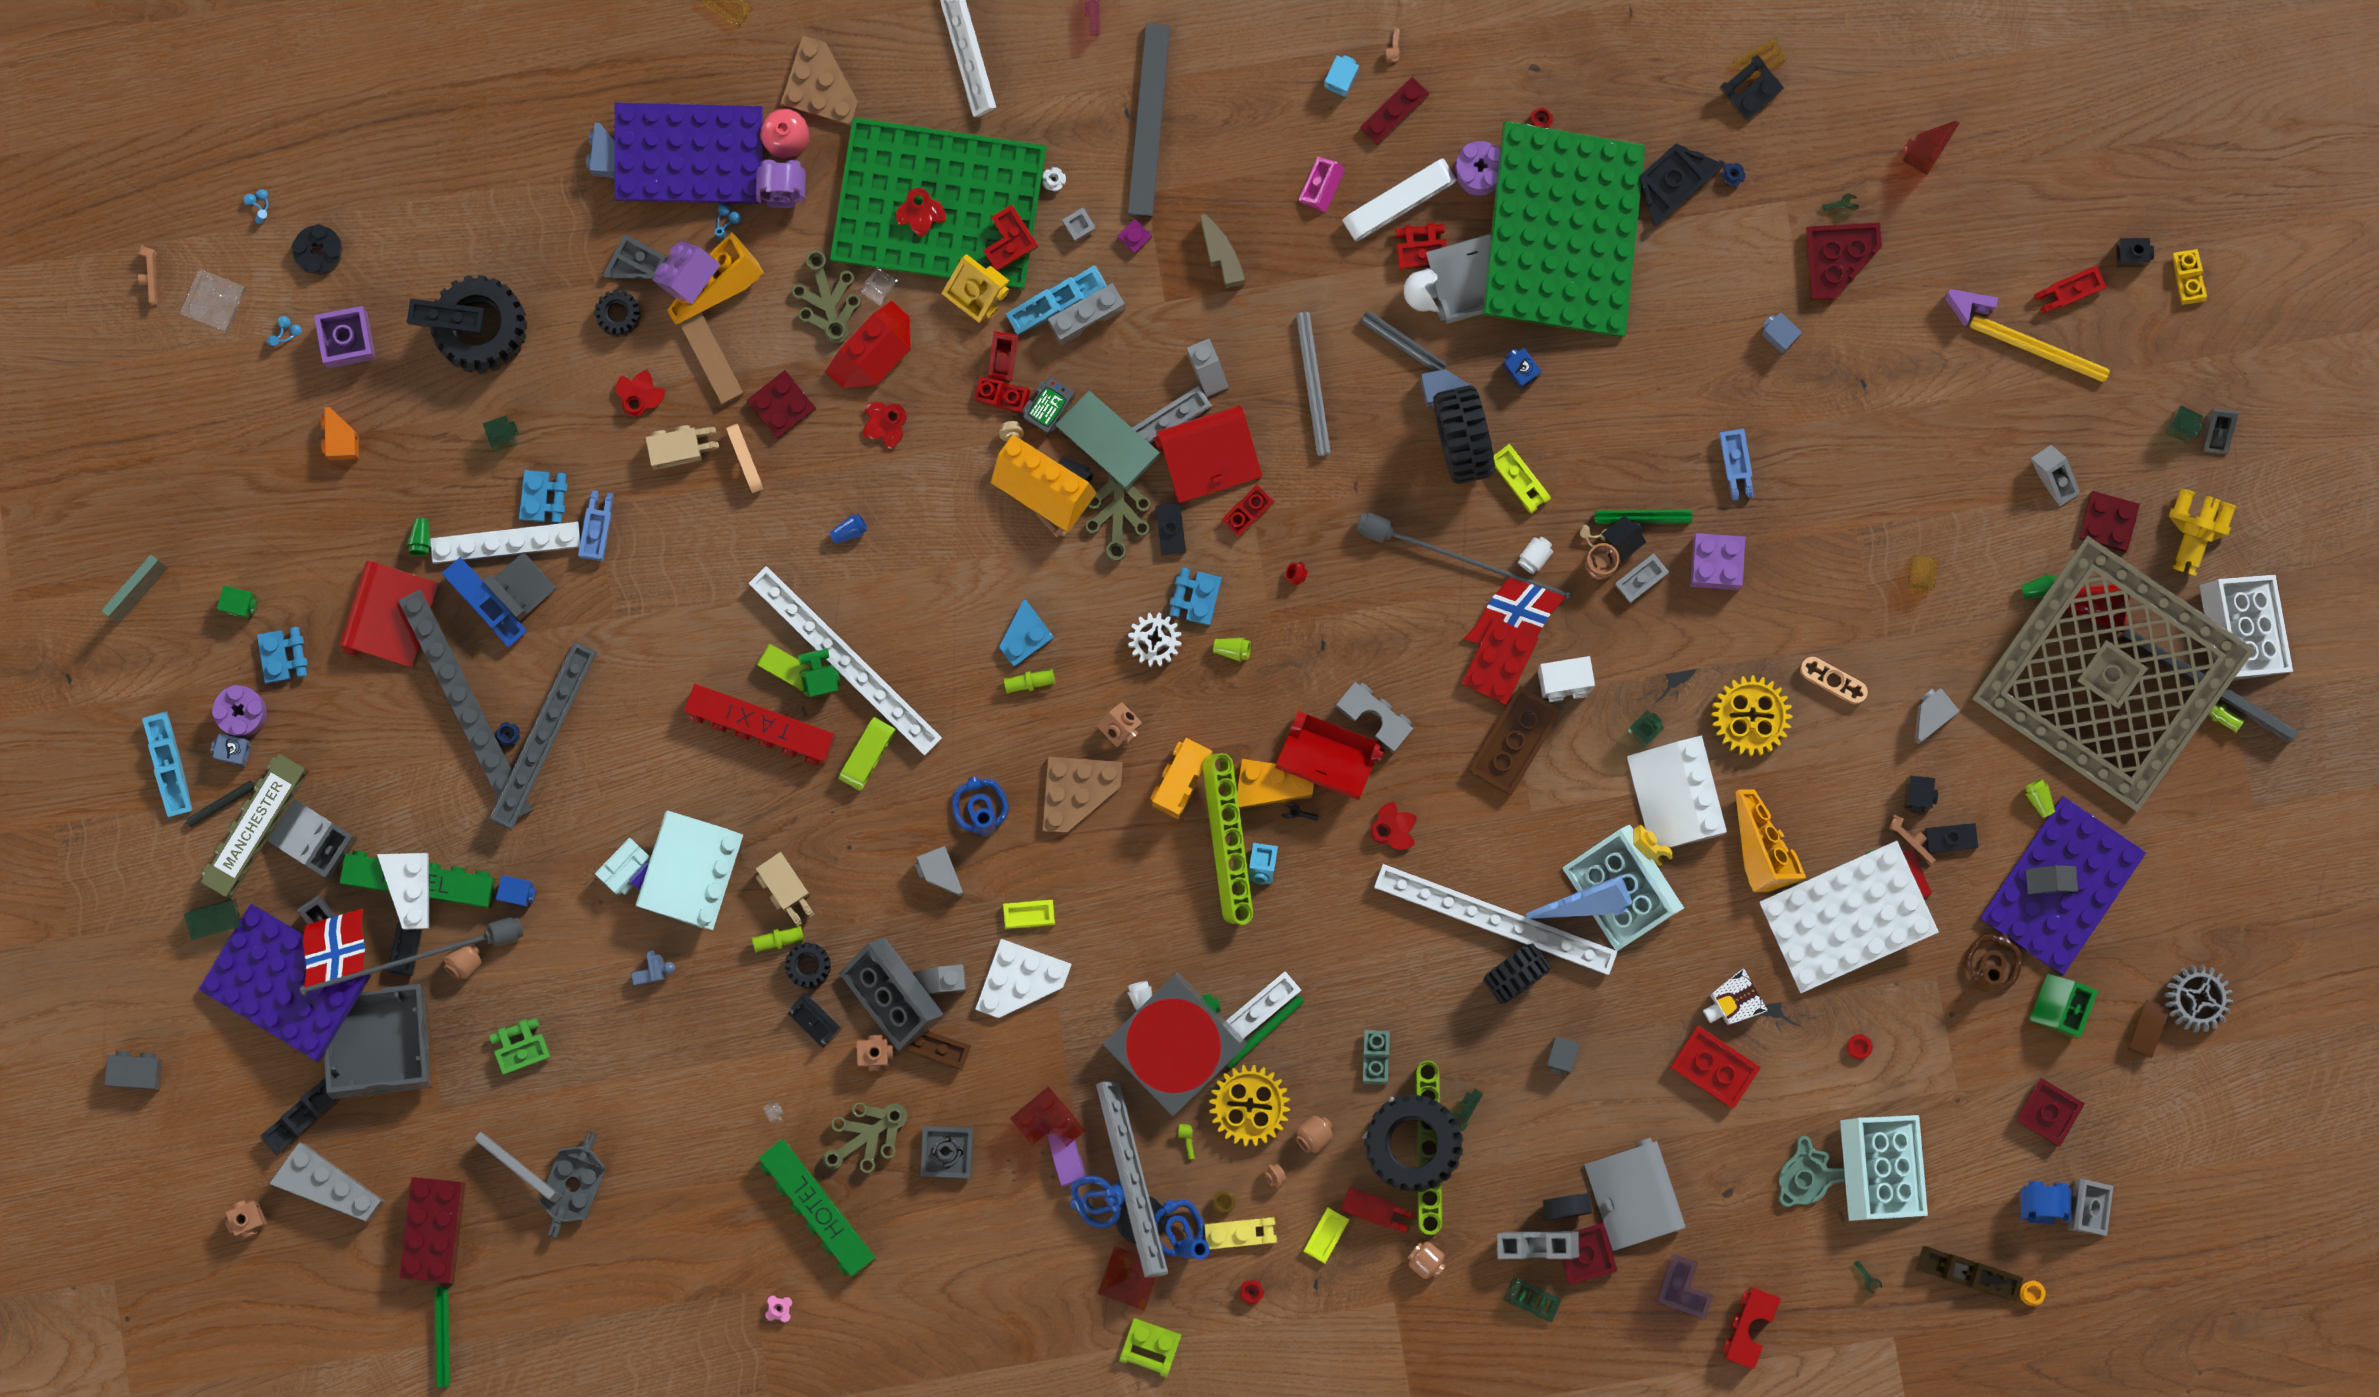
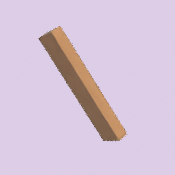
[679,312,744,405]

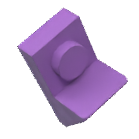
[1945,289,1998,326]

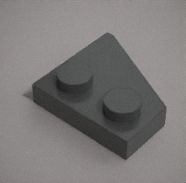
[602,234,668,279]

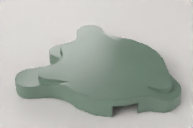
[1779,1136,1845,1207]

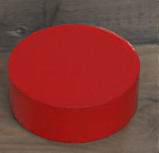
[1847,1034,1873,1060]

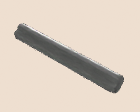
[1361,311,1446,372]

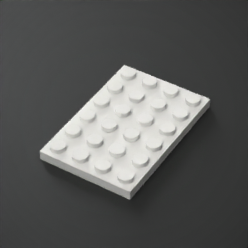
[1760,841,1939,993]

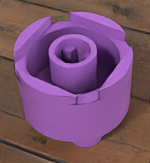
[1455,141,1500,196]
[756,160,806,208]
[212,685,267,738]

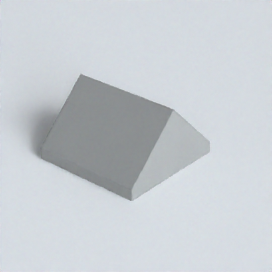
[2068,1179,2114,1236]

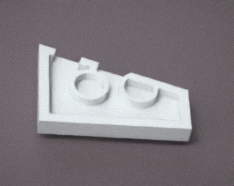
[377,853,429,929]

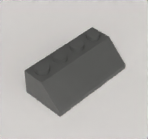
[839,938,944,1051]

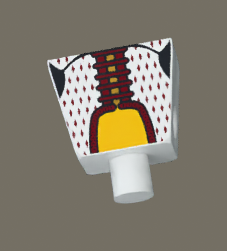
[1703,969,1767,1026]

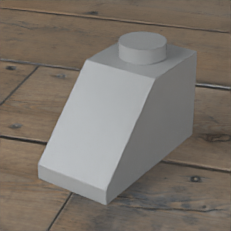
[1187,338,1229,398]
[2031,445,2080,506]
[1915,688,1959,744]
[915,846,964,896]
[914,964,966,995]

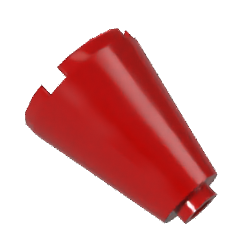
[2065,584,2130,633]

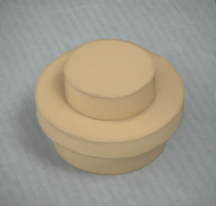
[999,421,1024,442]

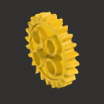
[1711,675,1793,757]
[1209,1065,1290,1146]

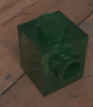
[2165,405,2203,443]
[483,416,519,452]
[1627,710,1665,748]

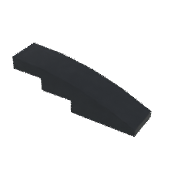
[260,1078,342,1156]

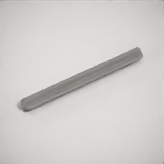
[1297,312,1330,456]

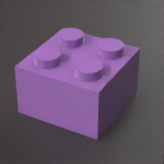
[652,240,720,304]
[314,306,376,369]
[1690,533,1745,590]

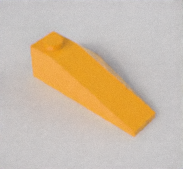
[667,233,764,324]
[1735,790,1806,892]

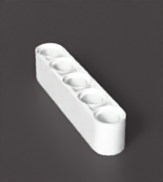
[1342,159,1457,241]

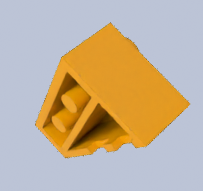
[1150,738,1213,820]
[1237,759,1314,810]

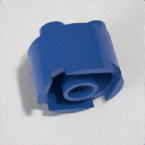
[2020,1181,2071,1224]

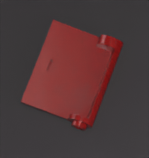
[1153,405,1263,503]
[339,561,439,668]
[1275,711,1385,800]

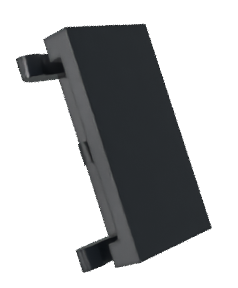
[787,993,842,1048]

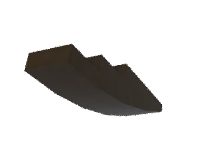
[1916,1246,2024,1302]

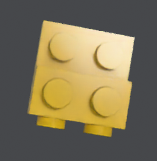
[941,254,1009,323]

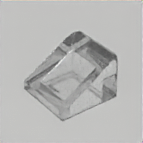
[861,268,897,305]

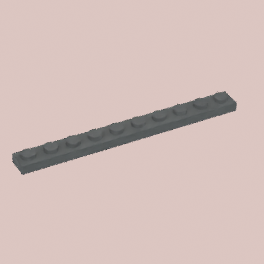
[398,589,533,818]

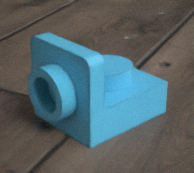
[1248,843,1278,884]

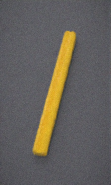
[1970,315,2110,382]

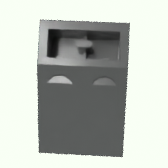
[267,799,358,880]

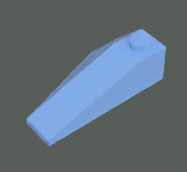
[1526,875,1632,919]

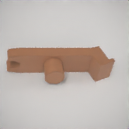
[138,244,158,305]
[1889,815,1936,865]

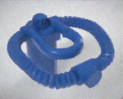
[952,777,1009,837]
[1070,1176,1125,1228]
[1154,1199,1210,1260]

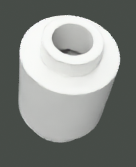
[1518,537,1553,574]

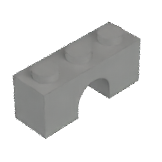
[1048,283,1125,345]
[1336,682,1413,754]
[1497,1231,1579,1259]

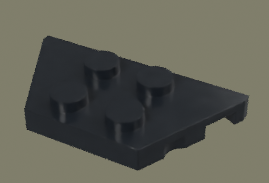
[1640,143,1726,228]

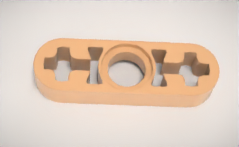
[726,423,764,494]
[1800,657,1868,704]

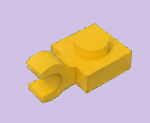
[1633,825,1672,866]

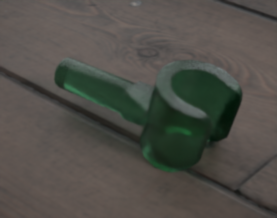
[1822,194,1859,211]
[1854,1260,1882,1293]

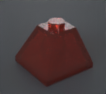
[1902,120,1959,175]
[1097,1246,1157,1311]

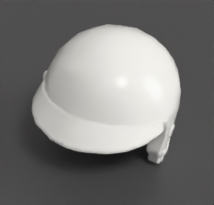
[1404,268,1439,312]

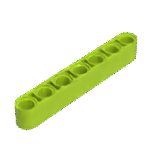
[1202,753,1253,925]
[1416,1061,1442,1236]

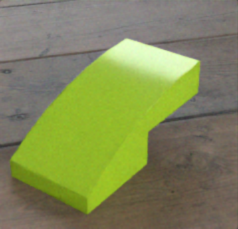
[757,644,810,691]

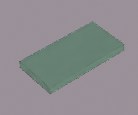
[1055,391,1160,490]

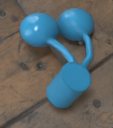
[243,189,268,224]
[715,203,741,241]
[266,316,301,346]

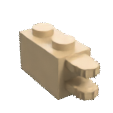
[646,425,719,470]
[756,852,814,926]

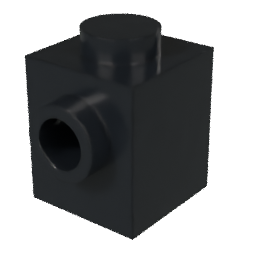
[2116,238,2154,268]
[1602,515,1646,561]
[1904,775,1938,814]

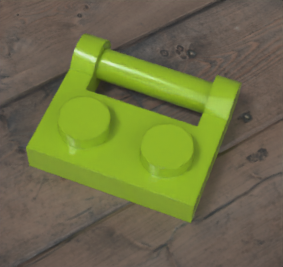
[1119,1318,1182,1378]

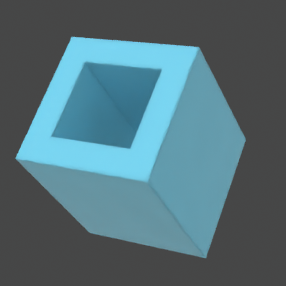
[1324,56,1359,97]

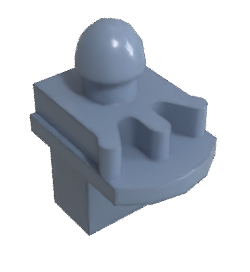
[631,950,676,986]

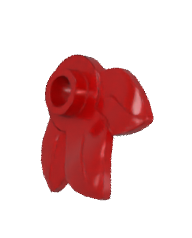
[896,188,946,237]
[616,370,665,417]
[863,402,907,449]
[1370,802,1417,850]

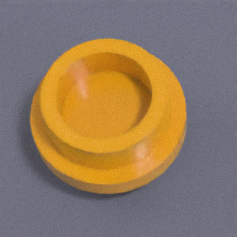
[2020,1281,2046,1306]

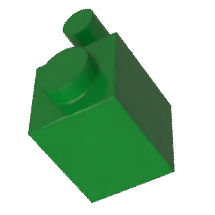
[798,648,840,697]

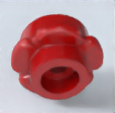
[1529,108,1553,128]
[1285,562,1308,586]
[1239,1280,1264,1305]

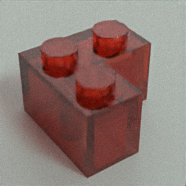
[1010,1086,1085,1147]

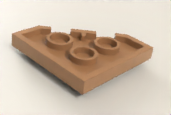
[781,36,858,127]
[1043,757,1123,834]

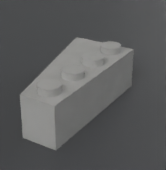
[270,1142,385,1222]

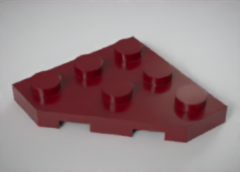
[1806,223,1882,301]

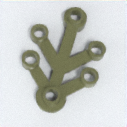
[792,250,861,344]
[1085,474,1151,561]
[823,1102,908,1173]

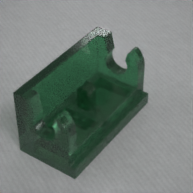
[184,898,241,940]

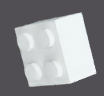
[1537,656,1595,703]

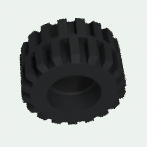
[1483,943,1551,1004]

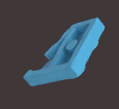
[999,599,1054,668]

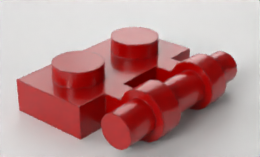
[1395,222,1447,270]

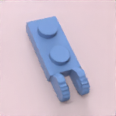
[1719,429,1754,500]
[578,490,614,562]

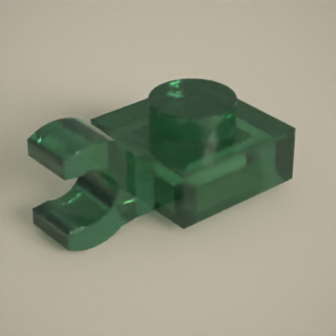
[1453,1088,1483,1132]

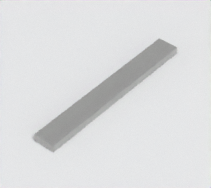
[1096,1081,1168,1277]

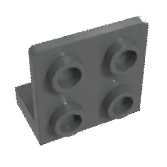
[484,553,556,621]

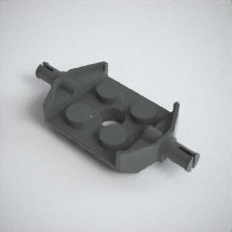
[538,1130,607,1238]

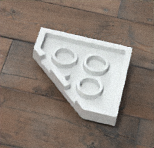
[976,939,1072,1018]

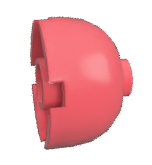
[761,109,809,159]

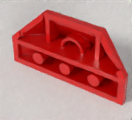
[825,301,911,389]

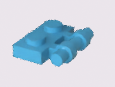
[519,470,568,523]
[1169,567,1222,626]
[257,627,308,684]

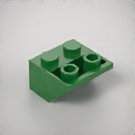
[2029,974,2098,1039]

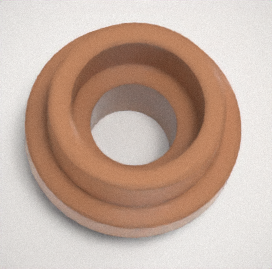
[1264,1164,1286,1189]

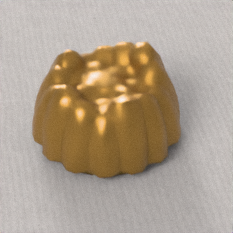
[1212,1190,1236,1214]

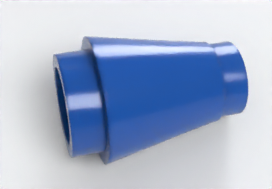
[829,513,868,545]

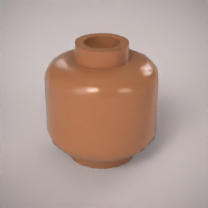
[444,942,481,979]
[1296,1116,1333,1153]
[1407,1242,1445,1279]

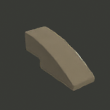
[1200,214,1245,289]

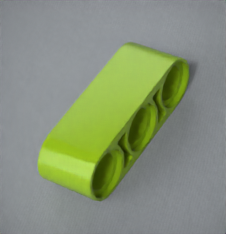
[838,717,896,791]

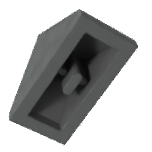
[2203,408,2238,455]
[2026,865,2078,895]
[297,896,335,924]

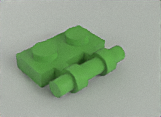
[489,1018,551,1075]

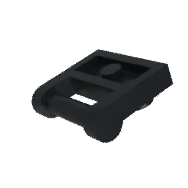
[1719,55,1784,120]

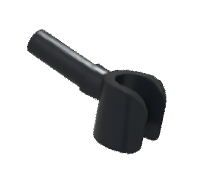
[1281,803,1318,821]

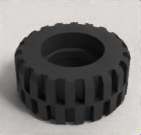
[430,275,527,373]
[1433,385,1495,484]
[1364,1094,1463,1192]

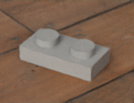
[1614,553,1669,604]

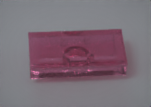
[1084,0,1100,36]

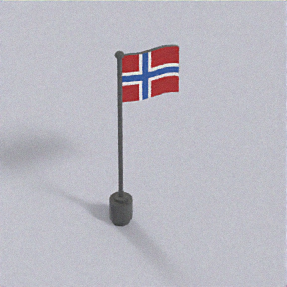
[1356,512,1572,645]
[300,908,523,995]

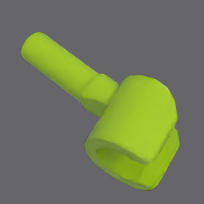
[1178,1124,1195,1159]

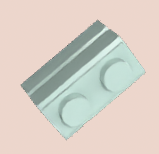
[595,837,651,896]

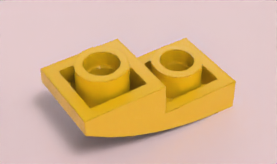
[2173,249,2207,305]

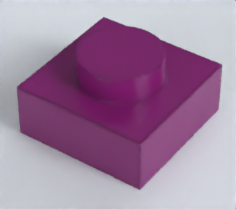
[1117,219,1152,254]

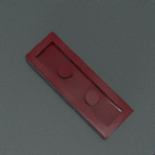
[1360,77,1429,146]

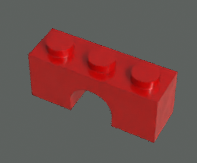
[1722,1287,1781,1370]

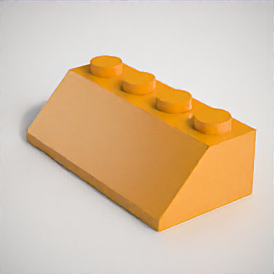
[991,435,1097,533]

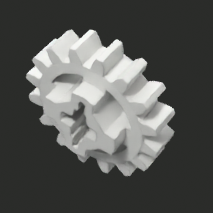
[1128,613,1182,667]

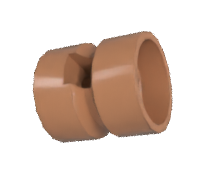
[1585,543,1619,580]

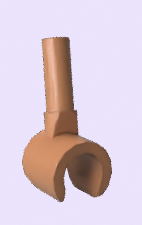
[1385,28,1400,63]

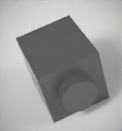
[1546,1036,1580,1076]

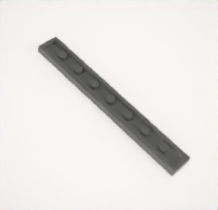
[1128,23,1170,218]
[2119,629,2299,743]
[489,641,597,831]

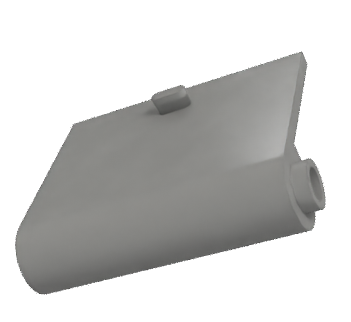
[1426,234,1491,324]
[1585,1138,1686,1251]

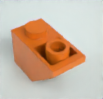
[321,407,359,460]

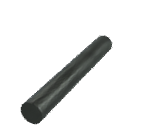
[186,780,255,827]

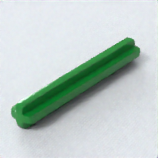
[1594,509,1692,524]
[434,1287,450,1388]

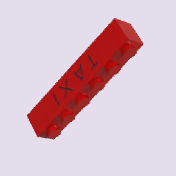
[684,683,836,766]

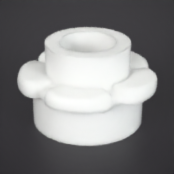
[1042,167,1066,191]

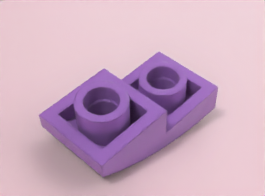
[1048,1128,1086,1187]

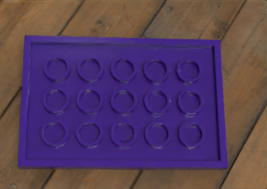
[614,103,763,204]
[1979,796,2146,976]
[198,904,372,1062]

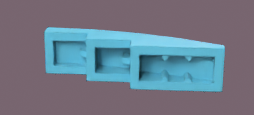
[1006,265,1107,335]
[142,711,192,817]

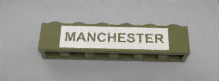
[201,753,309,899]

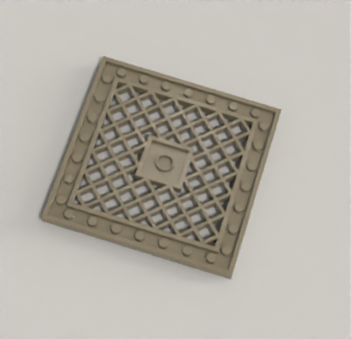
[1972,535,2255,812]

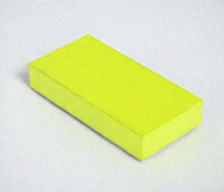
[1003,900,1055,929]
[1303,1207,1350,1264]

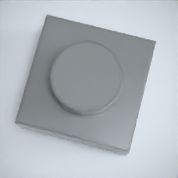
[1062,208,1096,242]

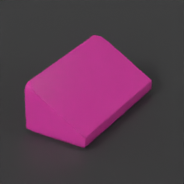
[1298,157,1345,212]

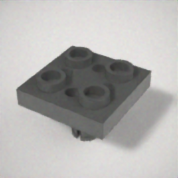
[920,1126,973,1179]

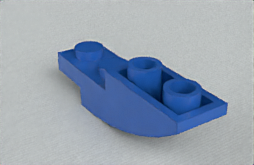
[441,557,527,647]

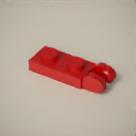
[2034,265,2107,314]
[1340,1187,1415,1233]

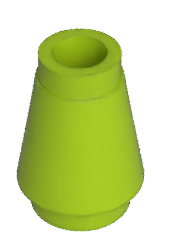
[1213,637,1251,662]
[2025,779,2056,818]

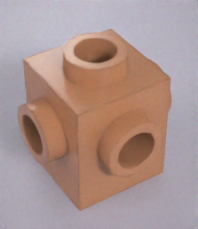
[1097,702,1142,747]
[857,1035,893,1071]
[225,1200,267,1239]

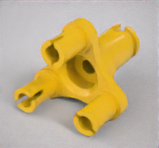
[2169,488,2237,576]

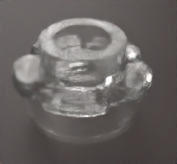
[762,1101,784,1124]

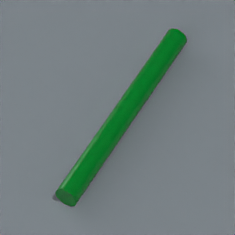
[1227,995,1304,1069]

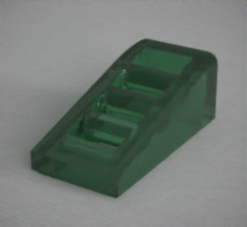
[1503,1278,1562,1323]

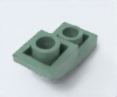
[1363,1030,1390,1085]

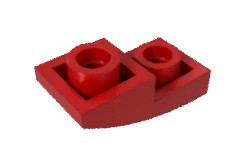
[974,376,1031,414]
[1221,484,1275,537]

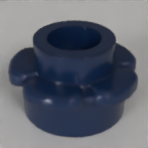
[1721,163,1746,186]
[496,722,520,747]

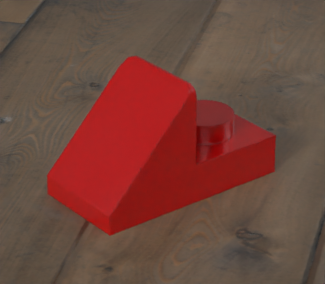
[988,331,1019,381]

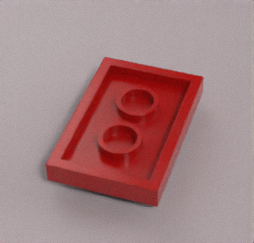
[1461,617,1539,706]
[1670,1026,1761,1109]

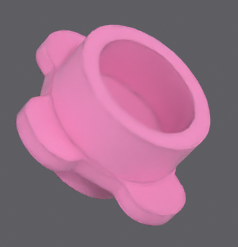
[766,1296,792,1322]

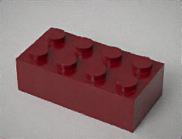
[399,1177,466,1283]

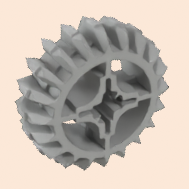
[2164,965,2233,1033]

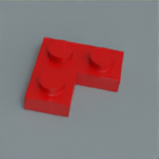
[983,205,1038,272]

